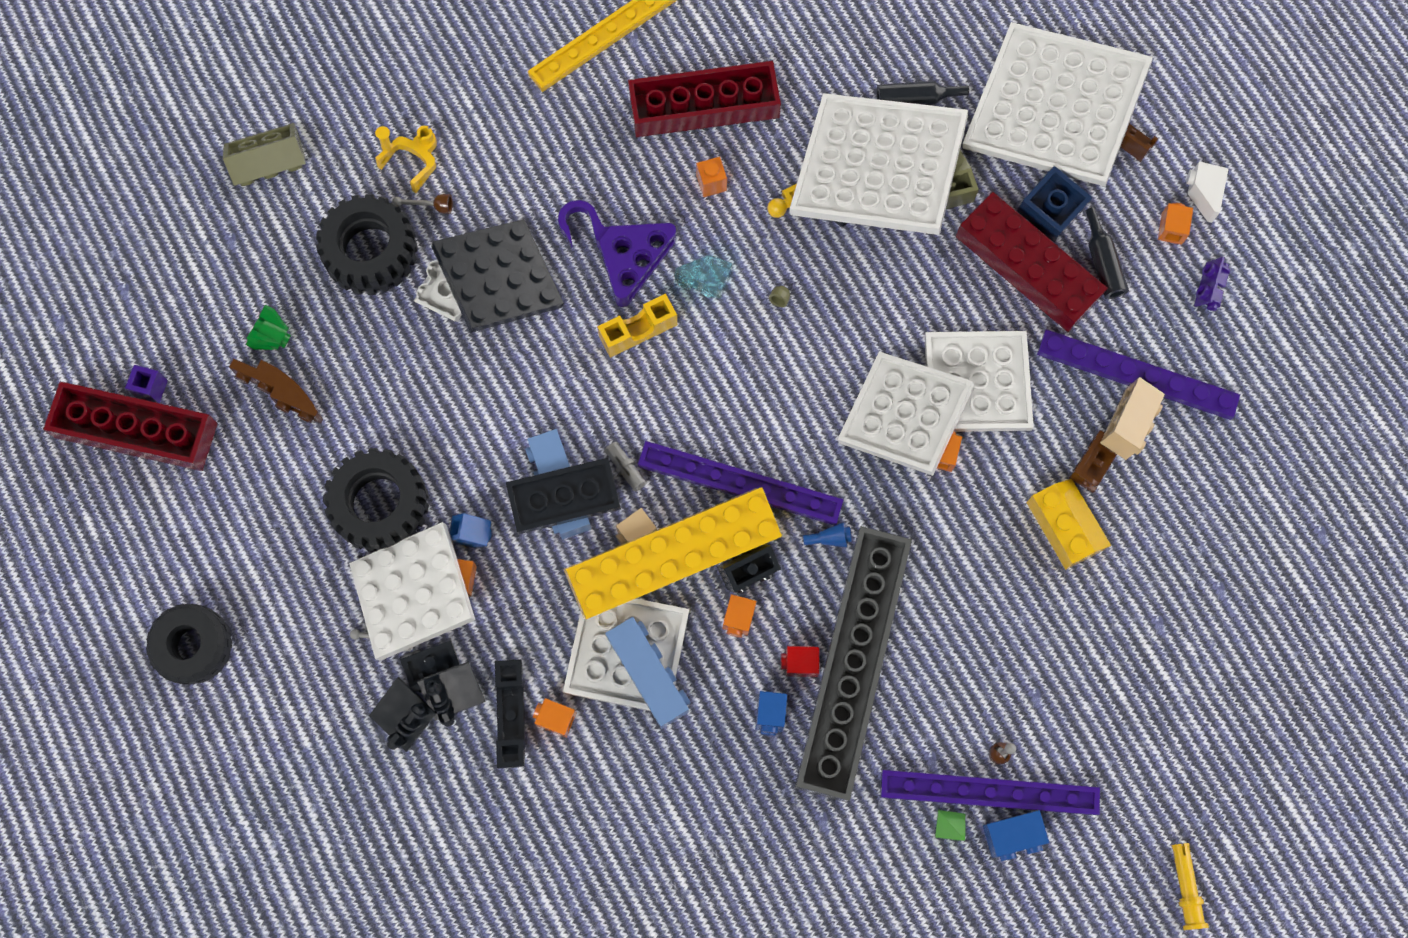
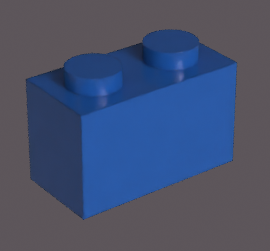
[755,691,787,736]
[982,810,1050,862]

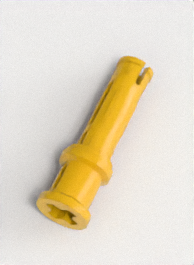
[1171,843,1209,931]

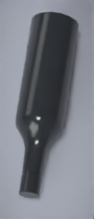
[876,81,969,105]
[1085,207,1129,299]

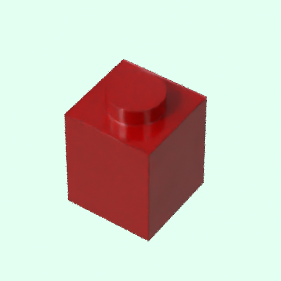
[781,646,819,677]

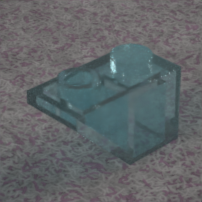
[675,255,733,299]

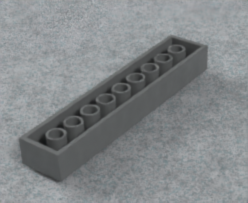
[794,526,912,803]

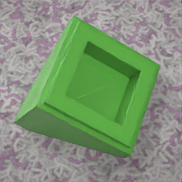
[935,810,965,841]

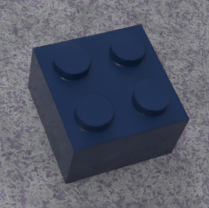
[1017,166,1093,242]

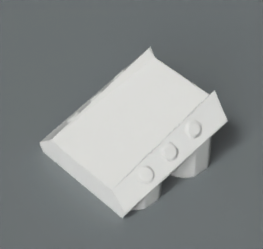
[414,260,462,322]

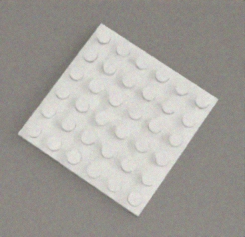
[963,22,1153,187]
[790,93,968,235]

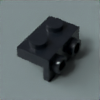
[400,638,461,693]

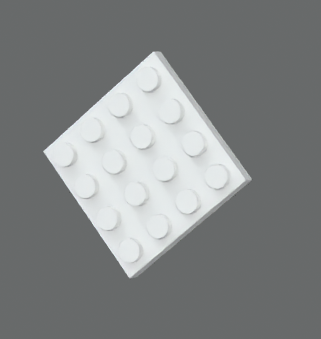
[924,331,1034,432]
[837,352,974,476]
[349,522,475,661]
[563,599,689,711]

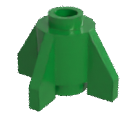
[245,305,291,350]

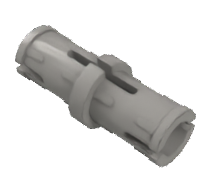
[604,442,647,492]

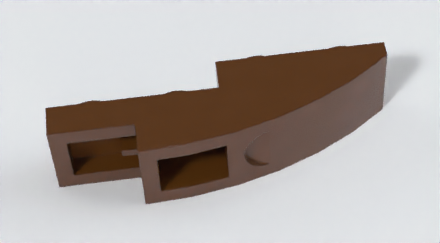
[229,358,323,424]

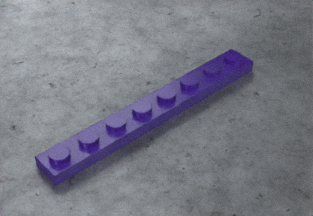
[1037,329,1241,420]
[638,441,844,526]
[880,770,1100,816]

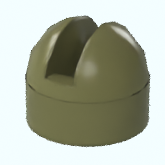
[769,286,791,307]

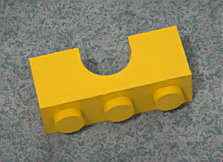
[597,293,678,358]

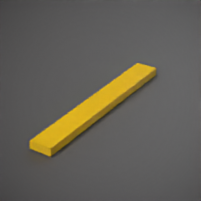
[528,0,677,92]

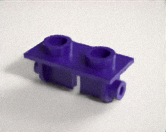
[1194,257,1230,311]

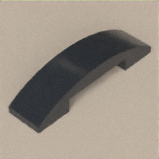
[495,659,525,769]

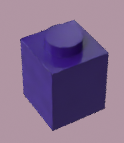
[125,365,168,403]

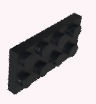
[506,458,621,535]

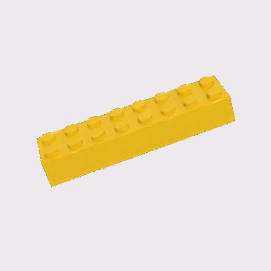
[563,487,782,619]

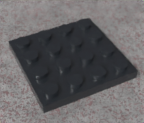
[431,219,564,333]

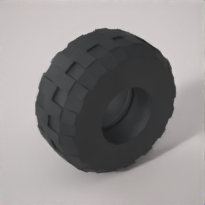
[146,604,232,685]

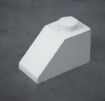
[1186,162,1228,223]

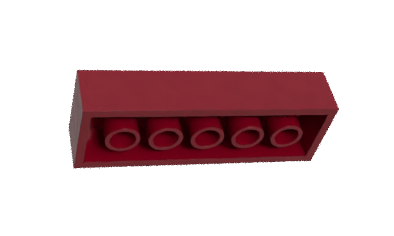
[628,61,781,137]
[955,192,1107,333]
[43,381,218,471]

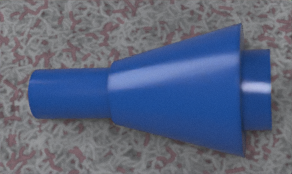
[803,522,852,548]

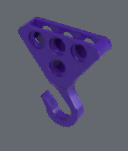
[558,200,676,307]

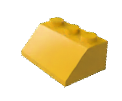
[1026,479,1111,570]

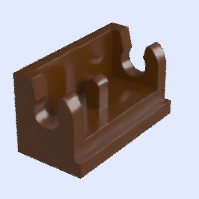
[1120,123,1159,162]
[1069,430,1117,493]

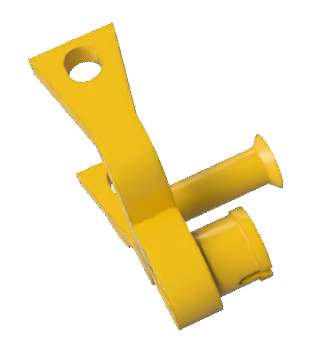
[375,125,437,193]

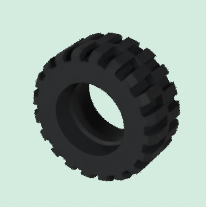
[316,194,418,295]
[323,448,429,552]

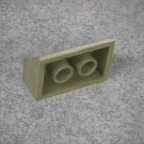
[223,123,306,186]

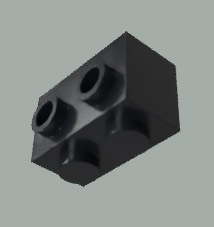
[716,544,781,594]

